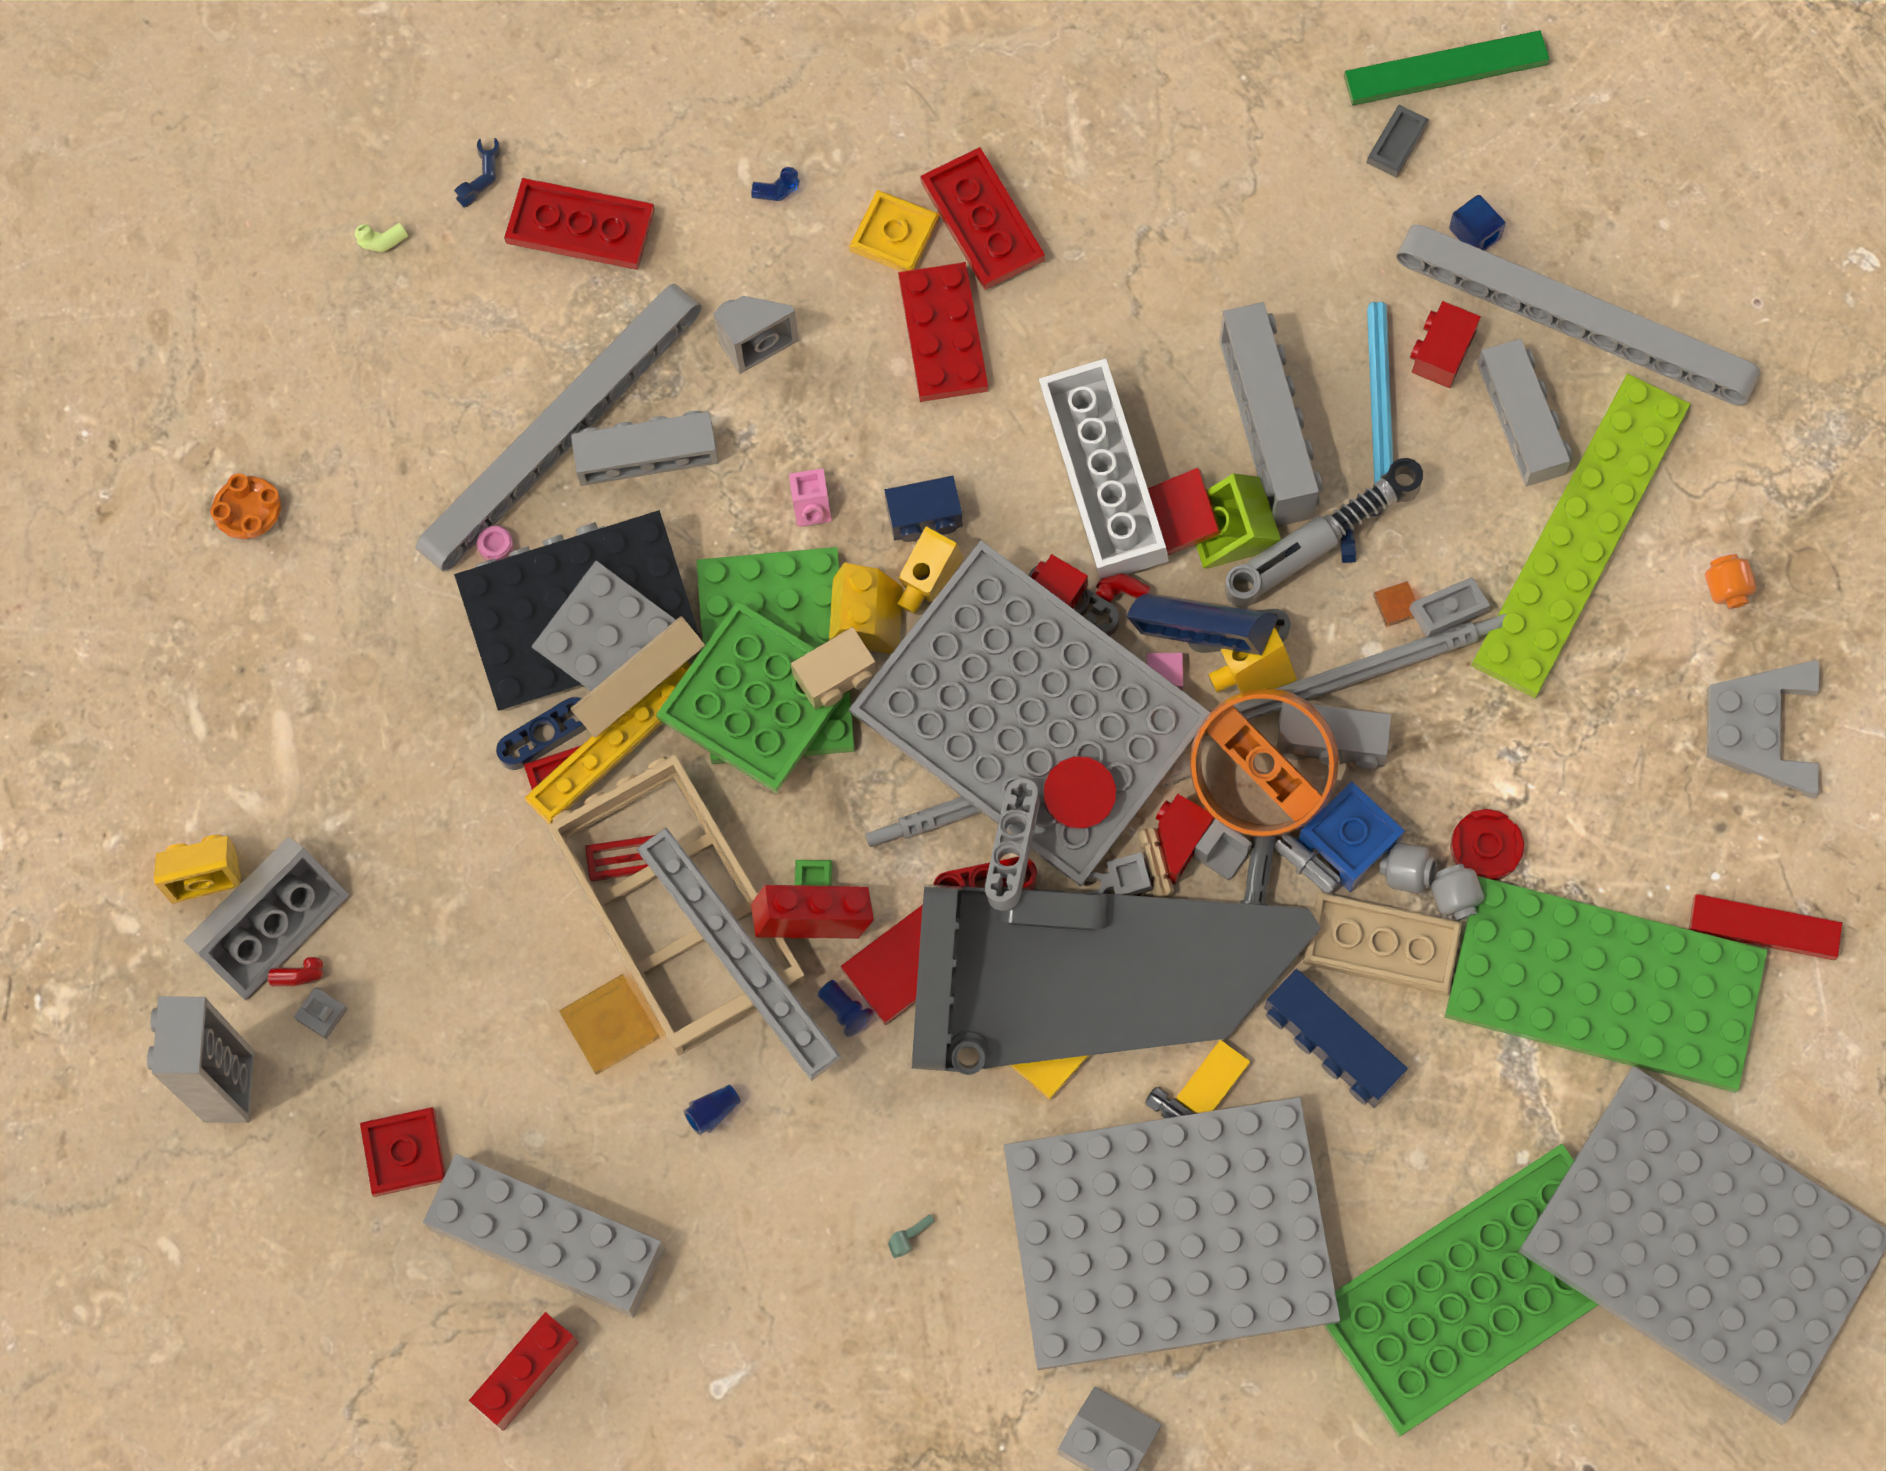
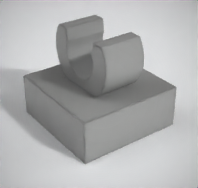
[294,987,348,1039]

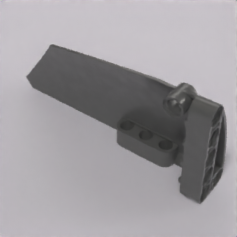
[911,884,1321,1075]

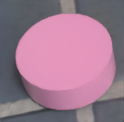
[477,526,514,561]

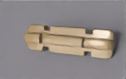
[1138,828,1174,898]

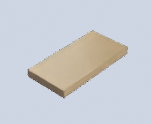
[1303,892,1462,995]

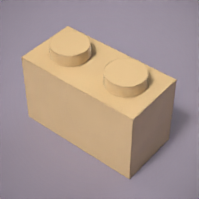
[791,627,877,710]

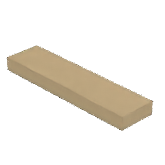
[570,616,705,738]

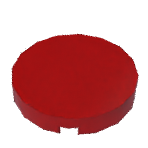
[1043,756,1116,830]
[1450,809,1525,881]

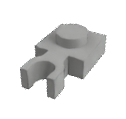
[1086,852,1153,896]

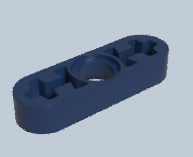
[496,697,586,770]

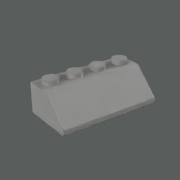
[184,837,349,1000]

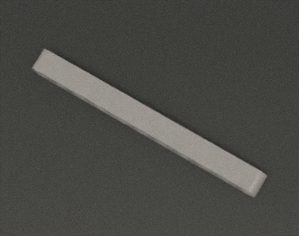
[1396,224,1760,406]
[416,284,702,572]

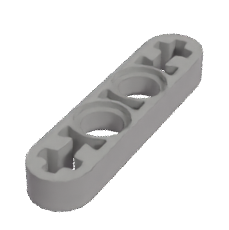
[985,778,1040,911]

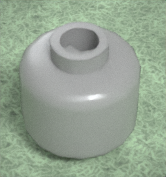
[1380,843,1437,893]
[1431,864,1485,921]

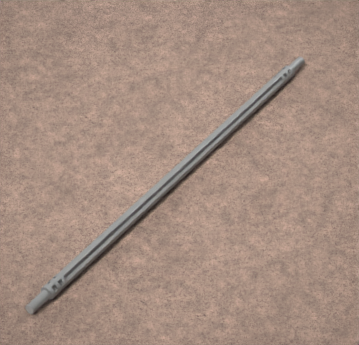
[865,614,1506,847]

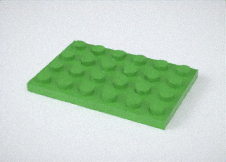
[697,547,855,765]

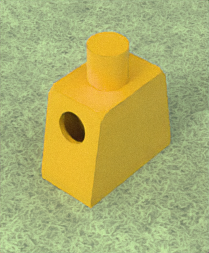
[897,527,963,615]
[1208,627,1297,693]

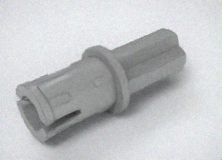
[1274,833,1341,894]

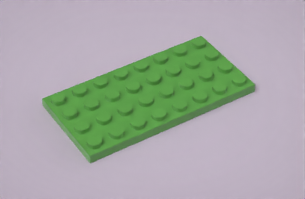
[1444,876,1767,1093]
[1324,1144,1599,1437]

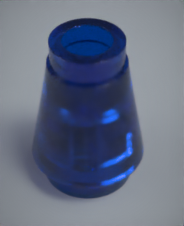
[683,1084,741,1135]

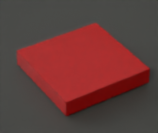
[1147,467,1221,556]
[360,1107,446,1197]

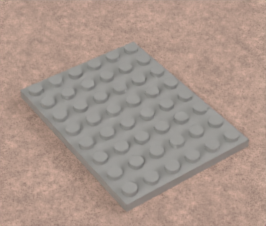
[849,540,1210,887]
[1518,1066,1886,1425]
[1004,1097,1340,1370]

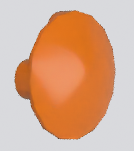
[210,473,281,539]

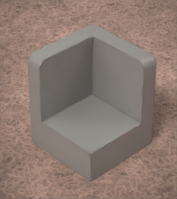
[1193,819,1252,880]

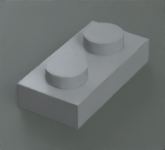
[1409,577,1490,638]

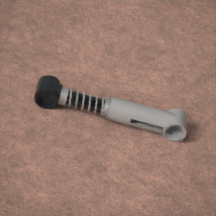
[1225,458,1423,607]

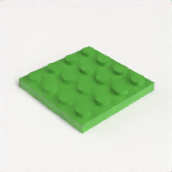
[656,601,849,794]

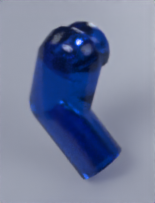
[751,167,800,201]

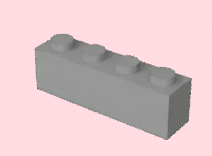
[1477,338,1572,487]
[571,411,718,486]

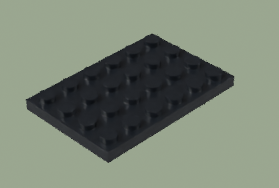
[454,510,701,711]

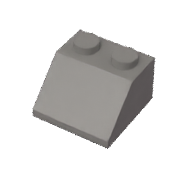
[713,296,799,374]
[1057,1386,1162,1471]

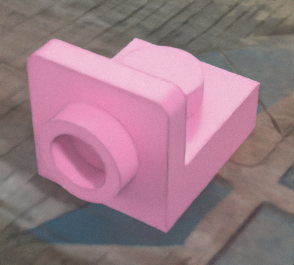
[789,468,832,527]

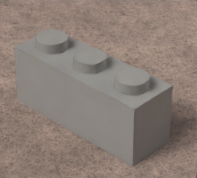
[1276,702,1391,769]

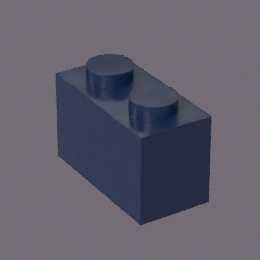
[884,475,963,542]

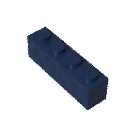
[1264,968,1408,1108]

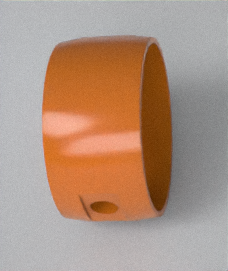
[1190,688,1339,837]

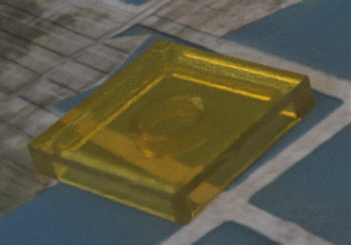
[559,974,660,1075]

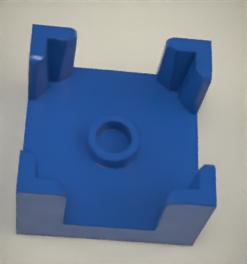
[1298,781,1405,892]

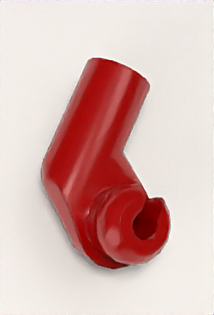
[1095,573,1150,603]
[268,957,324,987]

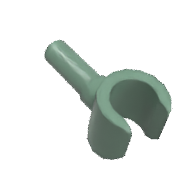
[888,1214,935,1258]

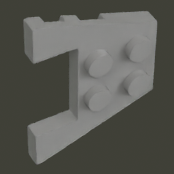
[1706,660,1819,798]

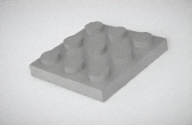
[532,561,676,691]

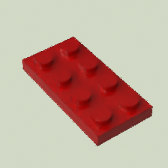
[920,147,1045,290]
[504,178,655,270]
[898,262,988,402]

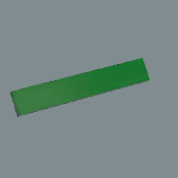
[1344,30,1550,106]

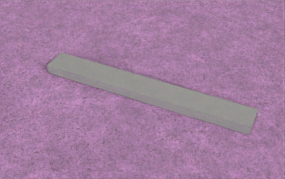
[637,827,841,1081]

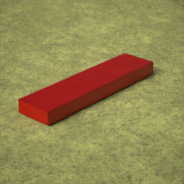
[1689,894,1843,961]

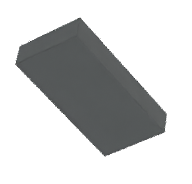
[1367,105,1429,178]

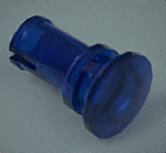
[817,980,874,1037]

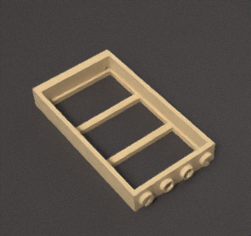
[547,755,806,1056]

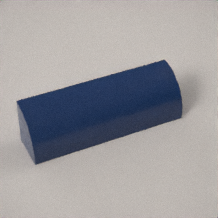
[1126,593,1278,655]

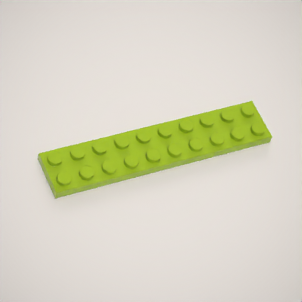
[1471,373,1690,698]

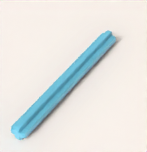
[1367,302,1393,483]

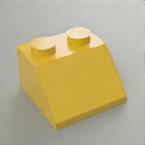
[829,563,903,654]
[154,834,242,904]

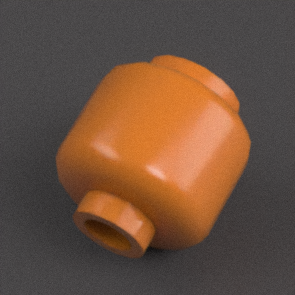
[1705,554,1757,609]

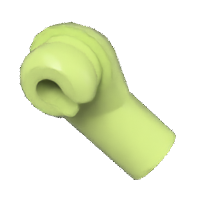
[354,223,408,253]

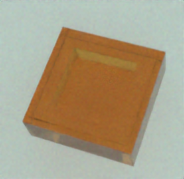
[1373,581,1416,627]

